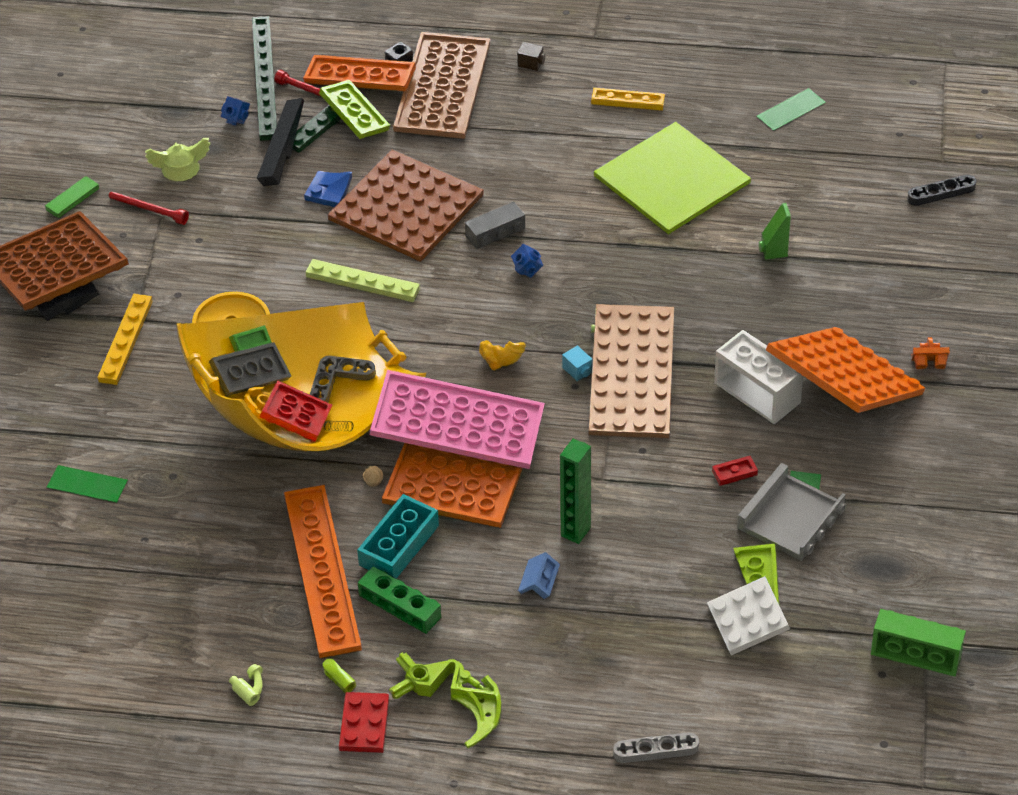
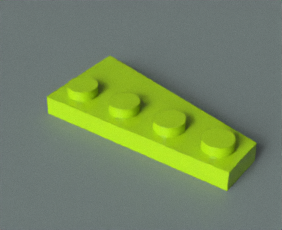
[733,544,780,606]

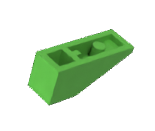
[759,203,791,260]

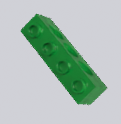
[357,566,442,634]

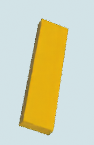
[591,88,665,111]

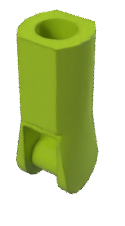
[323,659,356,693]

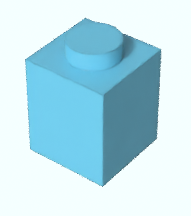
[562,345,593,381]

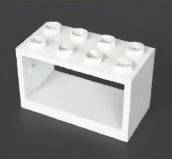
[714,330,803,424]

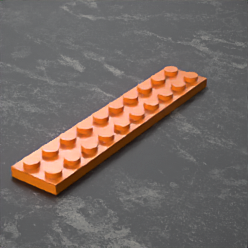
[284,485,362,658]

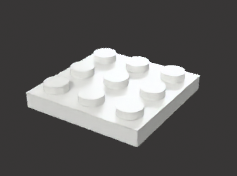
[707,576,790,655]

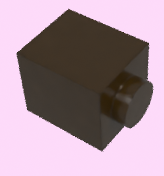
[517,42,546,71]

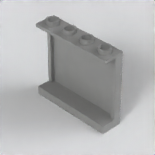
[737,463,846,561]

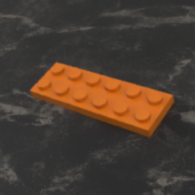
[303,55,416,91]

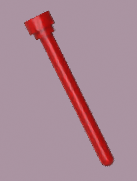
[274,70,322,97]
[109,192,189,225]

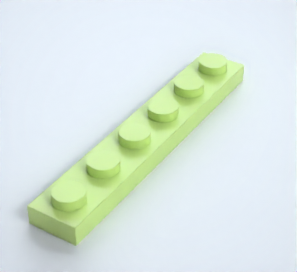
[306,259,420,302]

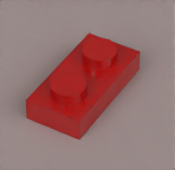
[712,456,758,486]

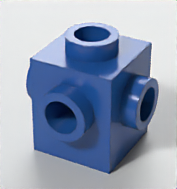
[221,96,250,126]
[511,244,543,278]

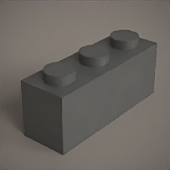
[465,202,526,249]

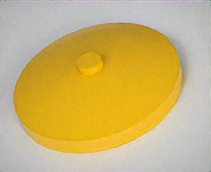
[192,292,270,323]

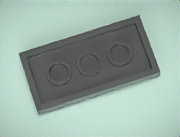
[209,342,291,396]

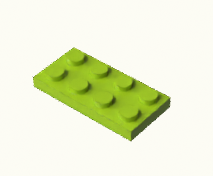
[319,80,390,139]

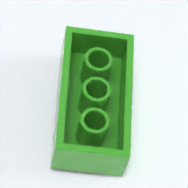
[871,609,966,677]

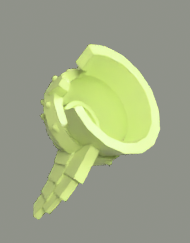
[145,138,210,181]

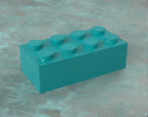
[357,494,439,579]

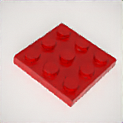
[260,380,332,442]

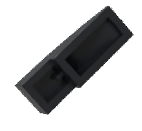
[37,281,100,321]

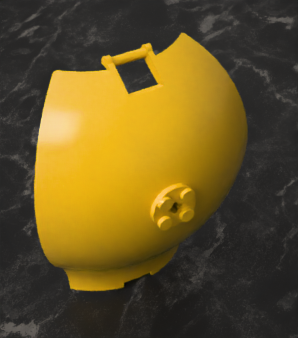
[176,302,426,451]

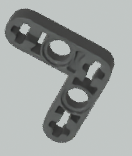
[310,356,376,403]

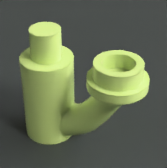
[229,664,263,706]

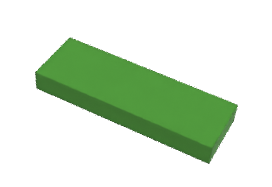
[45,176,99,218]

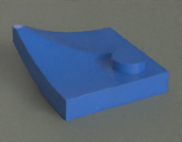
[304,171,352,207]

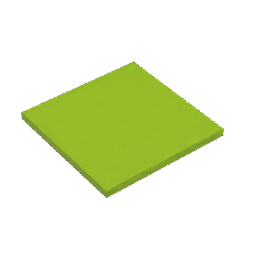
[594,122,751,235]

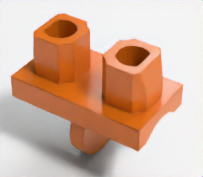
[911,337,950,369]

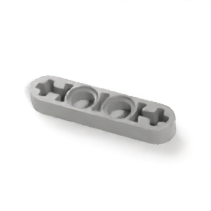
[613,732,699,763]

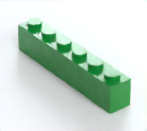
[560,438,591,544]

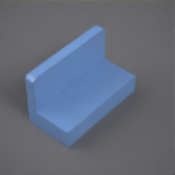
[518,552,560,599]

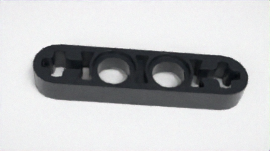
[907,175,977,206]

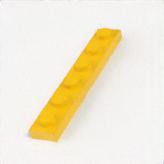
[98,294,153,385]

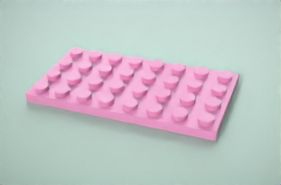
[370,370,545,469]

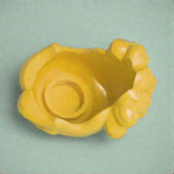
[479,340,526,371]

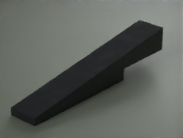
[257,98,304,187]

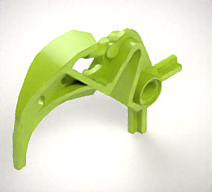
[389,652,501,749]

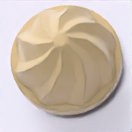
[363,466,383,487]

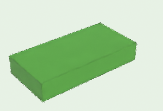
[229,325,272,352]

